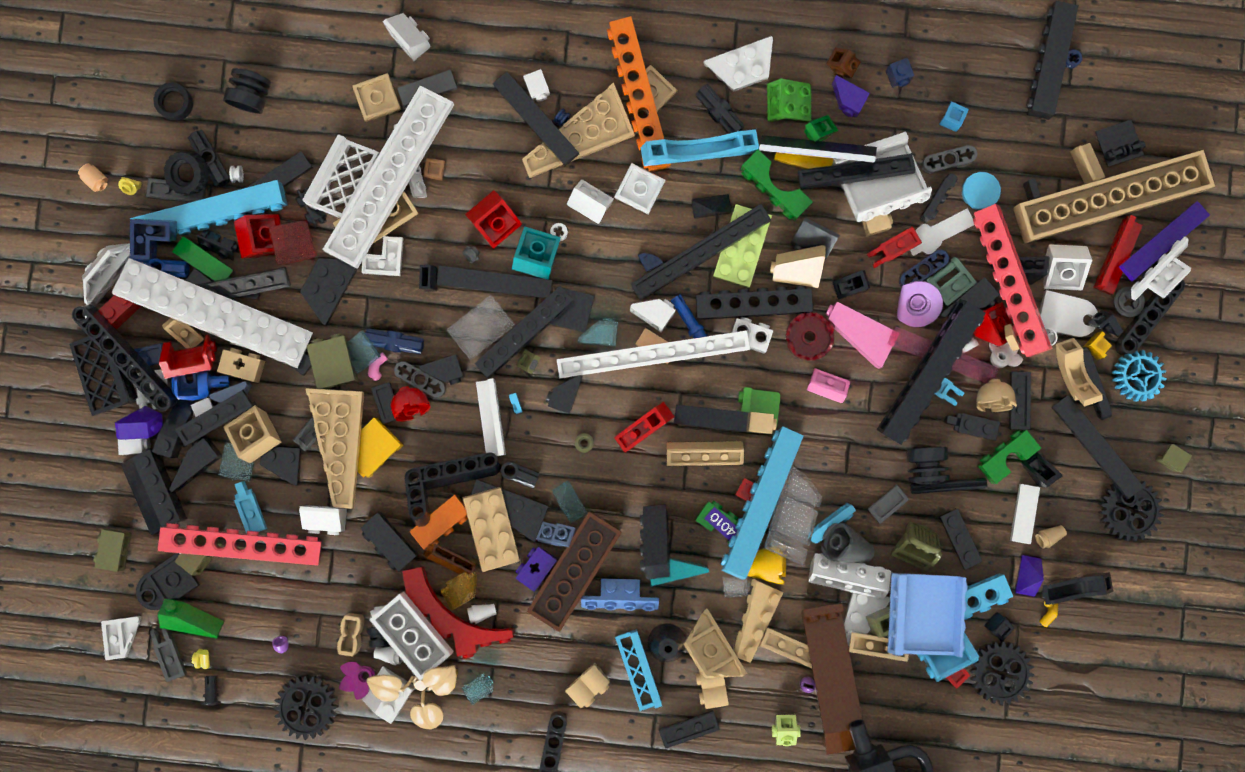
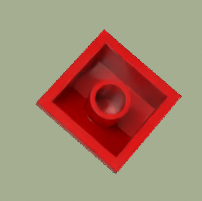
[465,190,522,249]
[234,214,286,259]

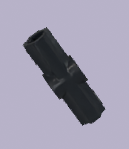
[695,84,745,134]
[188,130,230,188]

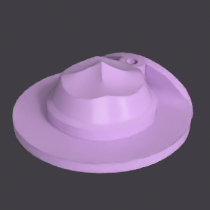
[897,281,943,327]

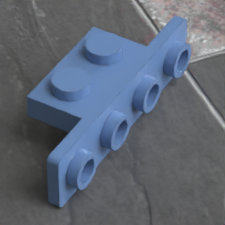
[581,579,659,611]

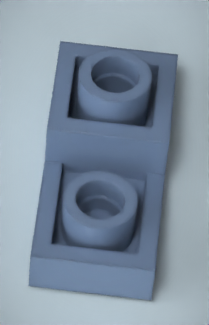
[536,522,576,547]

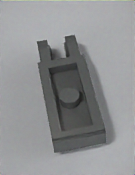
[150,628,187,682]

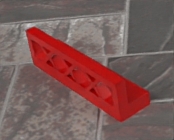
[1093,215,1143,295]

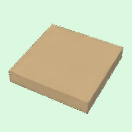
[627,65,678,115]
[352,73,401,122]

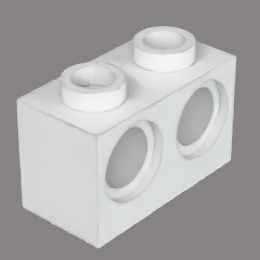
[731,317,773,354]

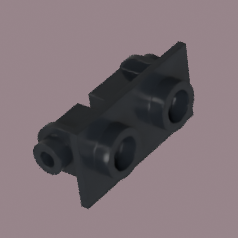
[296,187,327,229]
[197,230,239,261]

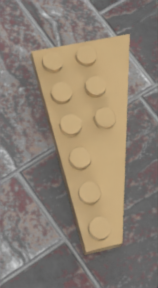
[522,82,635,178]
[305,388,364,509]

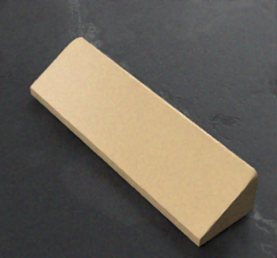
[667,441,744,466]

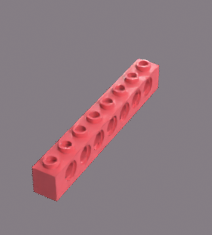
[973,204,1053,357]
[158,523,322,566]

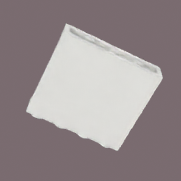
[833,132,932,222]

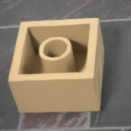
[224,405,281,463]

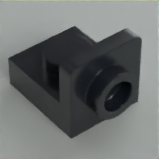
[1088,310,1123,336]

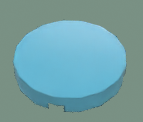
[961,172,1001,210]

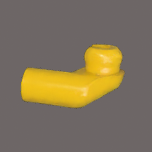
[1039,601,1058,628]

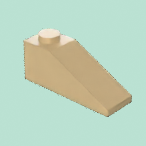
[849,632,909,662]

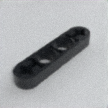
[1083,347,1112,420]

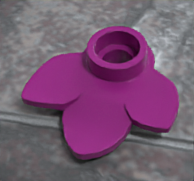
[339,662,375,700]

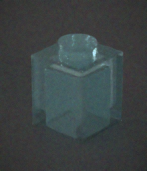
[462,673,494,705]

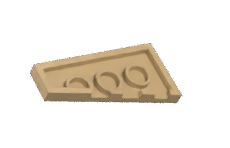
[734,578,783,663]

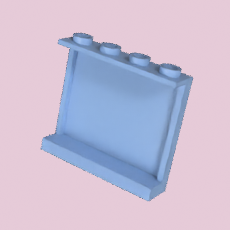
[888,573,967,657]

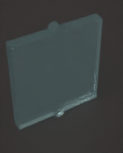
[347,330,381,374]
[218,443,254,481]

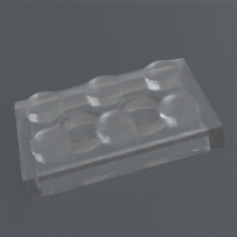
[447,295,515,360]

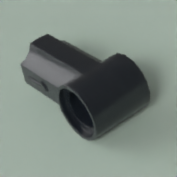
[501,462,540,489]

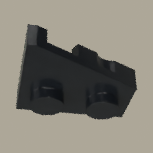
[260,447,301,485]

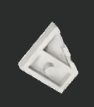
[101,616,141,660]

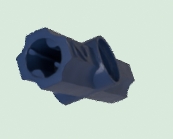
[364,329,424,355]

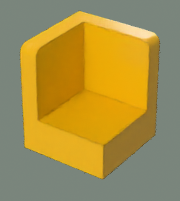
[1083,331,1112,360]

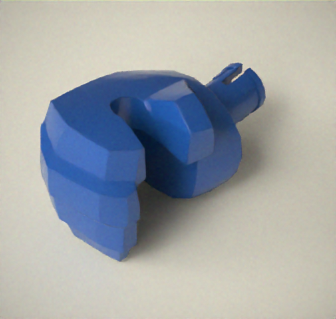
[171,370,229,401]

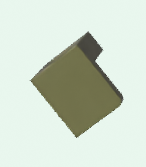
[1155,444,1192,472]

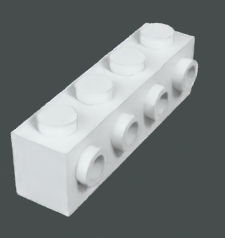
[808,553,891,599]

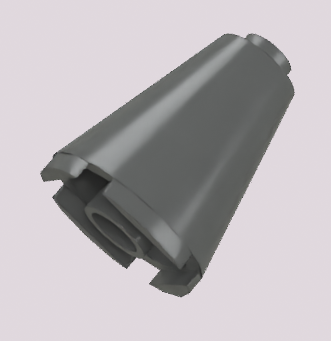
[821,523,875,562]

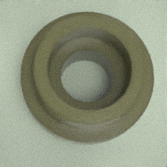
[575,433,594,453]

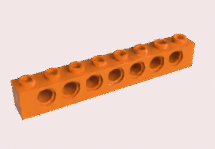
[607,16,671,172]

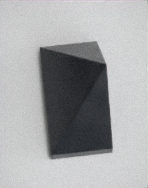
[691,194,732,219]
[1011,256,1050,285]

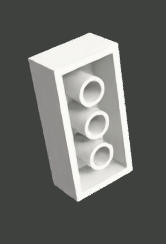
[369,592,454,681]

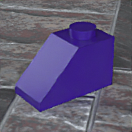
[832,75,870,118]
[115,406,163,440]

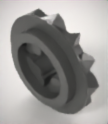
[1113,287,1145,317]

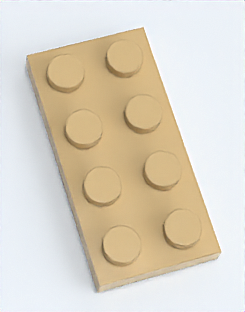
[462,487,520,572]

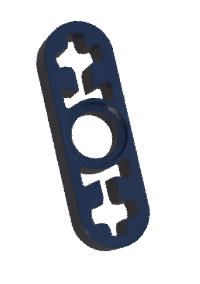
[899,250,949,287]

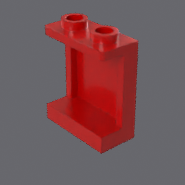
[159,335,217,379]

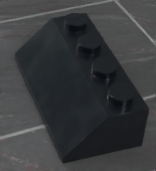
[121,449,187,535]

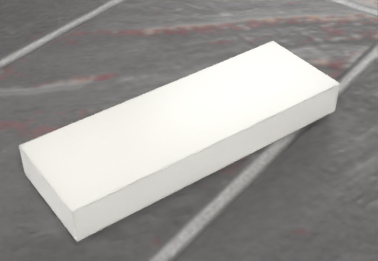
[1010,484,1040,544]

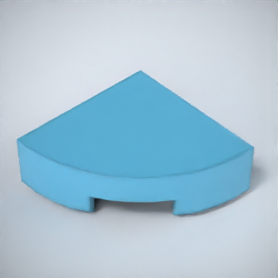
[509,393,523,414]

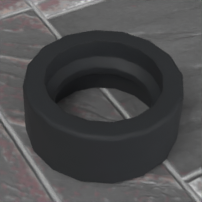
[153,82,193,121]

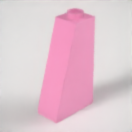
[825,302,899,369]

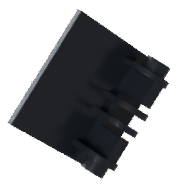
[1095,120,1146,167]

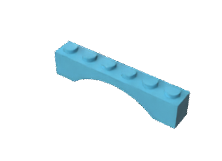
[641,129,759,166]

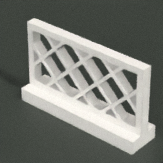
[303,134,380,218]

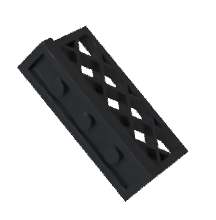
[69,329,137,416]

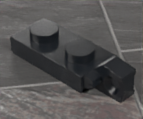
[944,413,1000,441]

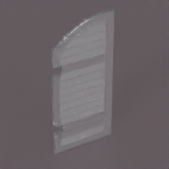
[764,466,822,565]

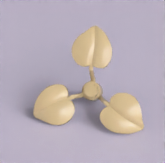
[367,665,456,729]

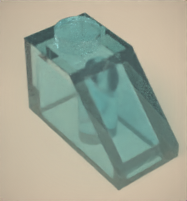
[578,318,618,347]

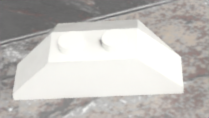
[82,243,130,307]

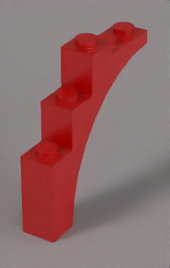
[402,566,515,658]

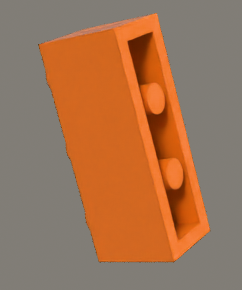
[409,494,468,550]

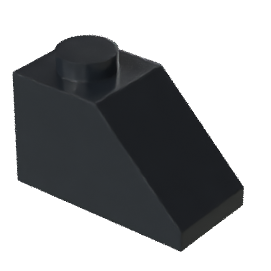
[419,354,465,385]
[546,376,582,414]

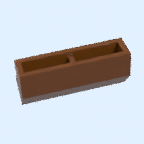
[423,544,476,578]

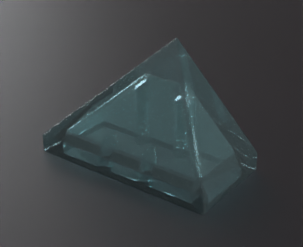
[552,480,588,523]

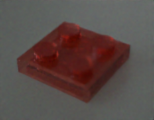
[268,220,316,266]

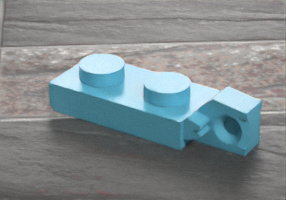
[234,481,267,534]

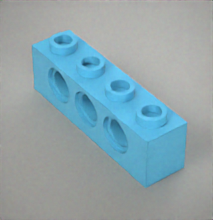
[964,573,1013,620]

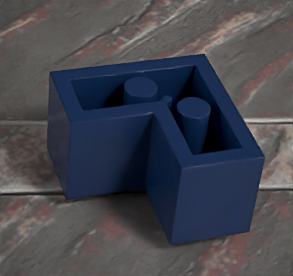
[130,219,177,260]

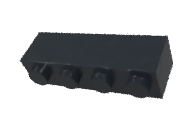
[640,504,670,580]

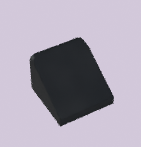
[985,612,1015,641]

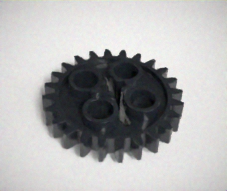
[1098,481,1164,542]
[969,641,1034,705]
[274,675,339,740]

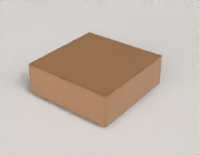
[423,158,446,181]

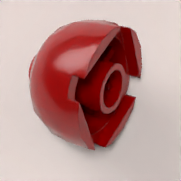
[390,386,431,422]

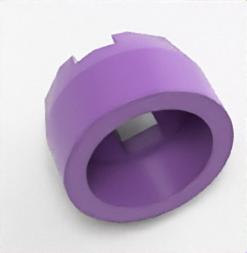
[272,636,289,653]
[800,677,815,693]

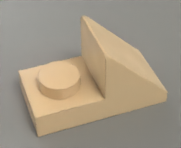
[162,318,204,348]

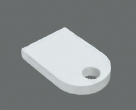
[1039,290,1098,337]

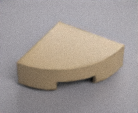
[1004,324,1020,351]

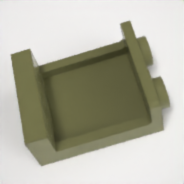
[306,334,358,390]

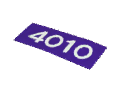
[704,507,738,541]

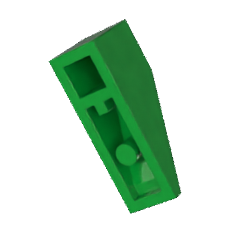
[158,599,224,639]

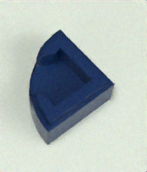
[638,253,663,273]

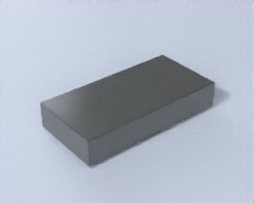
[867,485,910,524]

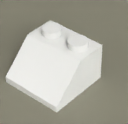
[383,13,431,61]
[1044,244,1092,290]
[630,299,675,333]
[299,505,347,535]
[362,666,415,724]

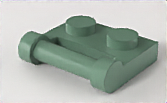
[924,257,977,307]

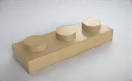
[759,628,812,668]

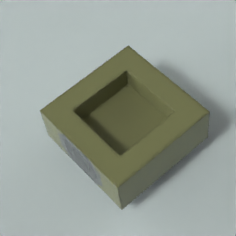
[516,350,541,374]

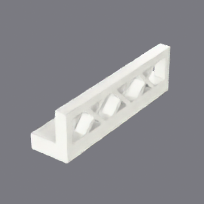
[476,378,506,456]

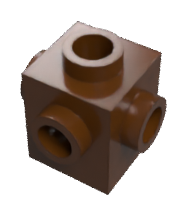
[826,47,861,79]

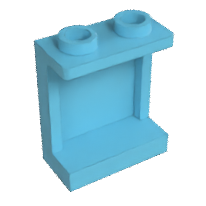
[917,632,979,682]

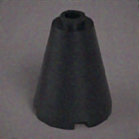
[648,624,686,662]

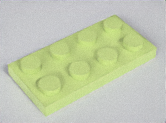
[713,204,772,288]

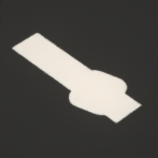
[910,208,974,256]

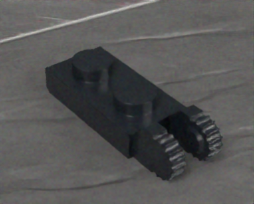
[919,173,958,223]

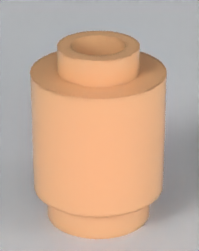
[78,163,108,192]

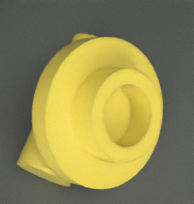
[118,177,142,195]
[192,649,210,669]

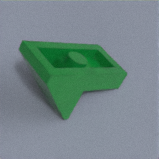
[804,115,838,142]

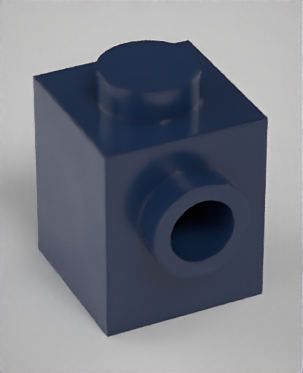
[886,58,914,88]

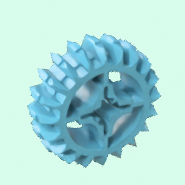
[1112,350,1167,402]

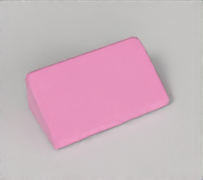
[807,368,851,403]

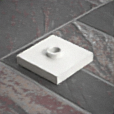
[615,163,665,215]

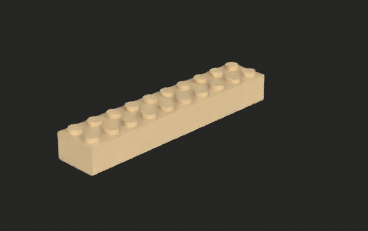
[1013,150,1215,244]

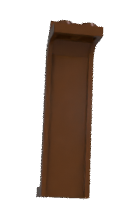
[801,603,863,755]

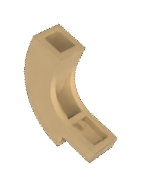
[1056,338,1103,406]

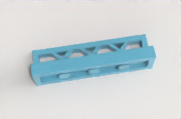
[615,629,662,711]

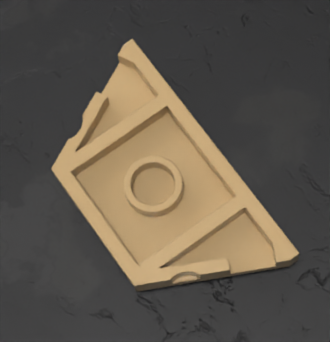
[684,609,747,678]

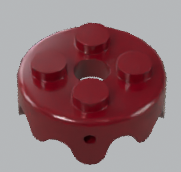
[785,313,834,361]

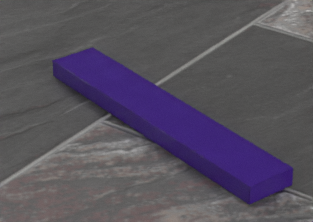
[1119,201,1210,282]

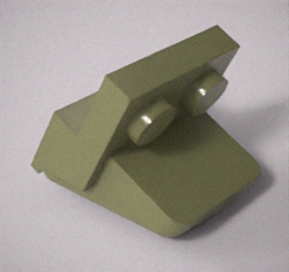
[891,522,942,571]

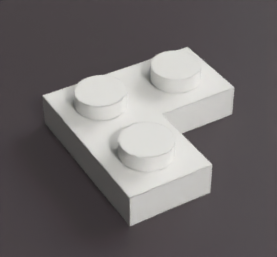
[362,236,404,276]

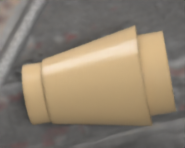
[1035,525,1067,549]

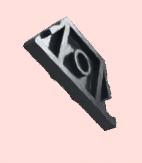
[300,259,359,326]

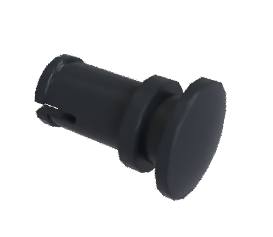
[201,676,221,706]

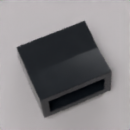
[419,265,438,292]

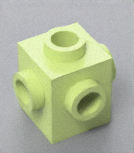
[772,715,800,746]

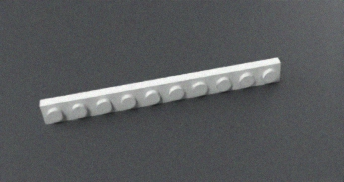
[557,331,750,378]

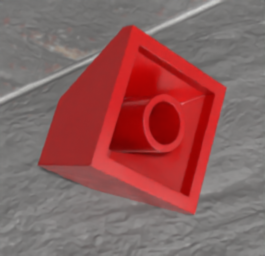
[974,302,1018,347]

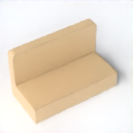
[1070,143,1105,184]

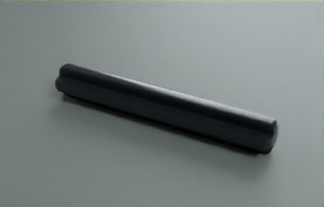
[910,478,987,494]

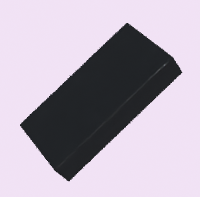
[371,382,396,424]

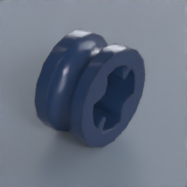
[1065,49,1082,69]
[553,108,571,128]

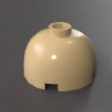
[976,379,1017,412]

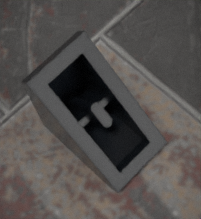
[832,270,870,300]
[1022,452,1062,488]

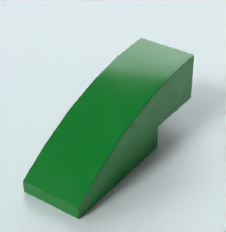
[172,236,233,281]

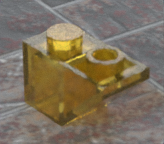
[440,571,477,611]

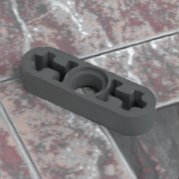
[922,145,977,174]
[394,362,446,398]

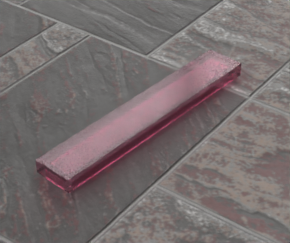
[887,326,999,383]

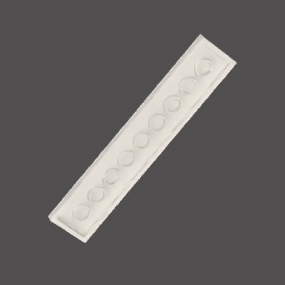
[323,86,454,269]
[112,258,313,368]

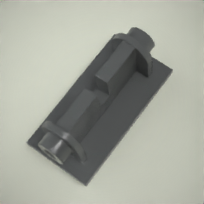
[292,416,317,451]

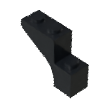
[1042,572,1113,605]

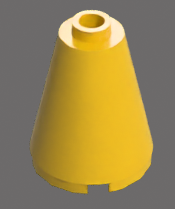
[748,545,786,584]

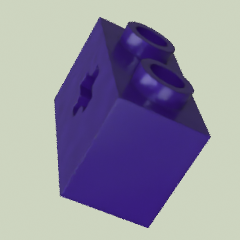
[516,545,558,592]

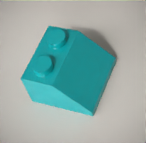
[512,226,561,280]

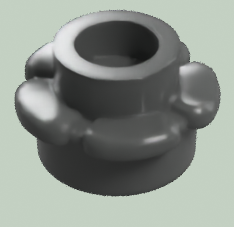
[462,245,480,263]

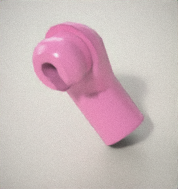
[368,352,388,381]

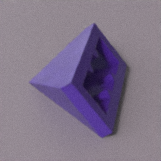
[1015,555,1044,597]

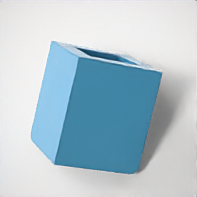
[939,101,969,132]

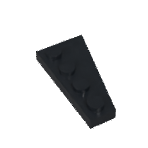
[471,479,549,542]

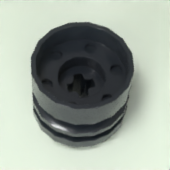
[223,68,271,114]
[906,447,950,485]

